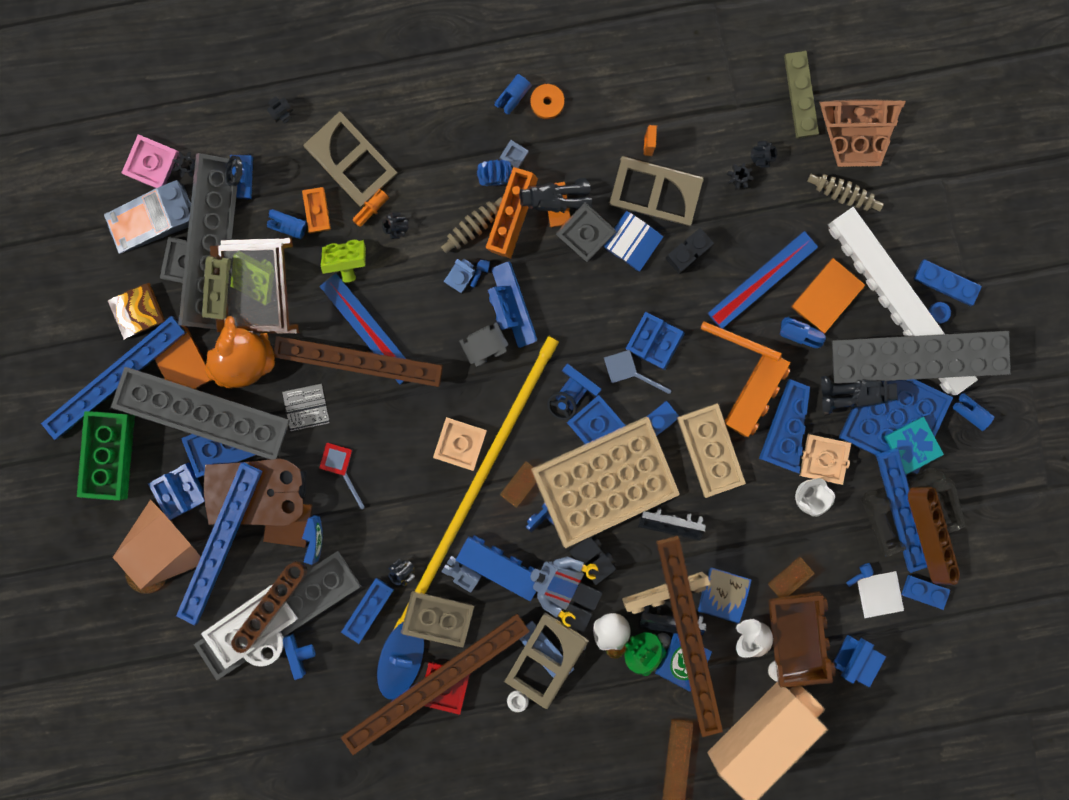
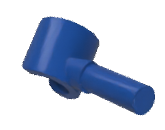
[470,260,490,287]
[846,563,873,587]

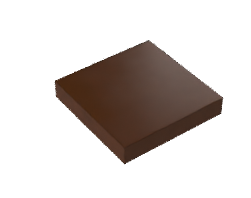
[263,501,312,547]

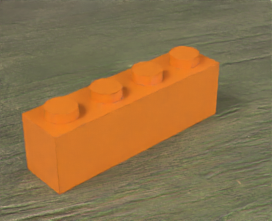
[486,167,538,259]
[725,355,790,437]

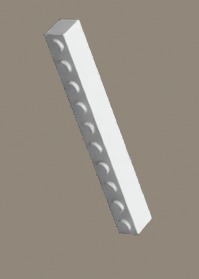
[828,207,978,395]

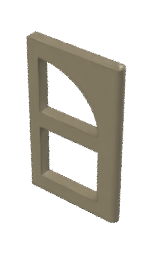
[303,112,398,207]
[609,156,704,226]
[504,612,588,709]

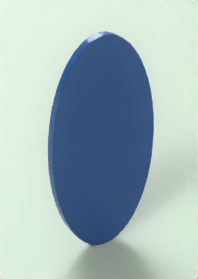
[377,622,424,699]

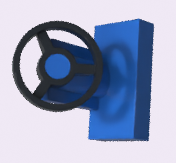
[226,155,253,199]
[547,364,601,420]

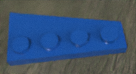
[759,379,810,474]

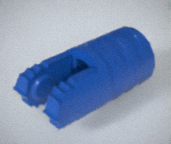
[495,74,532,114]
[267,209,307,239]
[953,394,994,431]

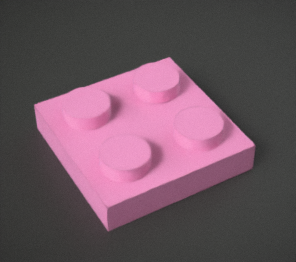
[122,135,178,188]

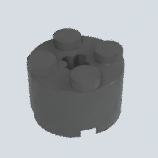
[459,322,508,367]

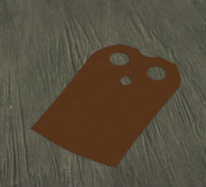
[204,459,303,526]

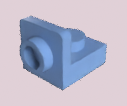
[444,259,475,294]

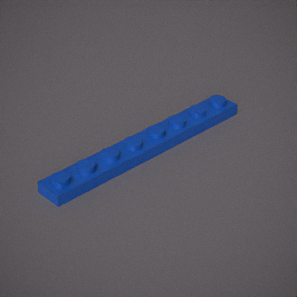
[41,316,187,440]
[176,462,263,625]

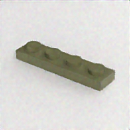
[784,51,819,139]

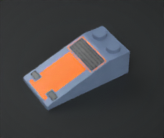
[104,180,191,254]

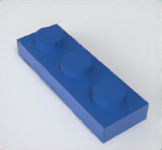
[913,259,982,306]
[341,578,394,644]

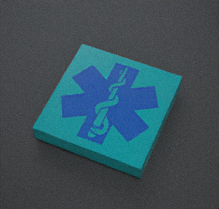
[884,417,944,474]

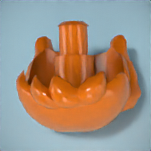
[205,316,275,388]

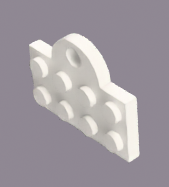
[201,584,298,669]

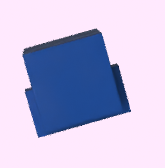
[833,635,886,687]

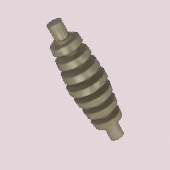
[807,174,884,211]
[441,197,502,253]

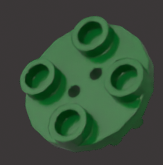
[625,632,666,676]

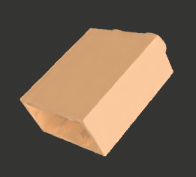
[707,682,827,800]

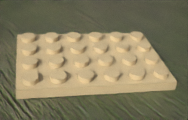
[531,417,680,548]

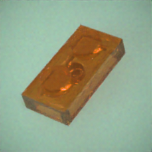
[500,461,536,508]
[768,557,815,597]

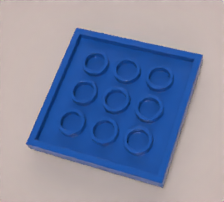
[839,379,953,474]

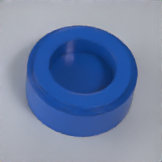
[928,302,951,324]

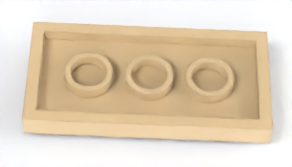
[677,403,746,498]
[622,572,710,614]

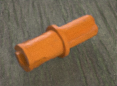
[353,189,389,227]

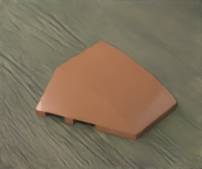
[820,100,906,167]
[113,500,201,590]

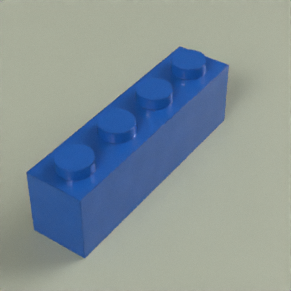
[455,535,536,602]

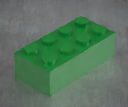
[77,411,135,501]

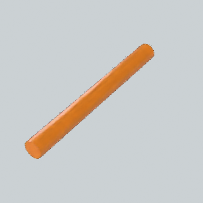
[701,322,782,361]

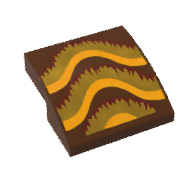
[108,283,165,339]

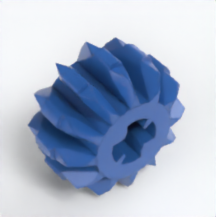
[477,160,512,186]

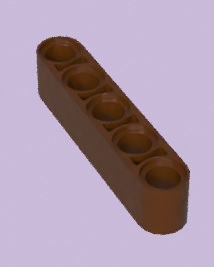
[908,487,960,585]
[231,561,307,653]

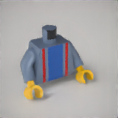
[531,557,599,627]

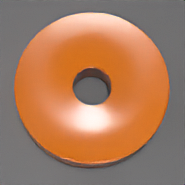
[531,84,564,119]

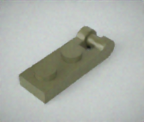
[202,256,231,319]

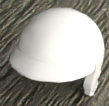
[795,478,835,517]
[593,613,631,650]
[736,619,773,658]

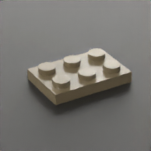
[401,591,474,647]

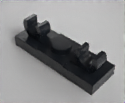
[638,507,706,541]
[639,605,706,637]

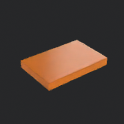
[791,258,865,333]
[155,325,212,389]

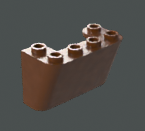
[769,592,835,688]

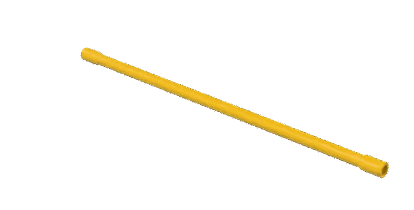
[393,336,559,630]

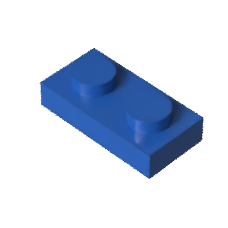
[901,575,950,610]

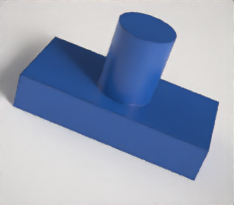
[646,401,679,436]
[283,633,315,680]

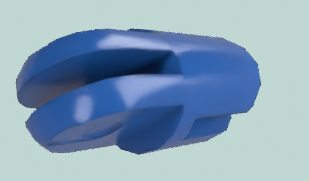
[780,317,826,348]

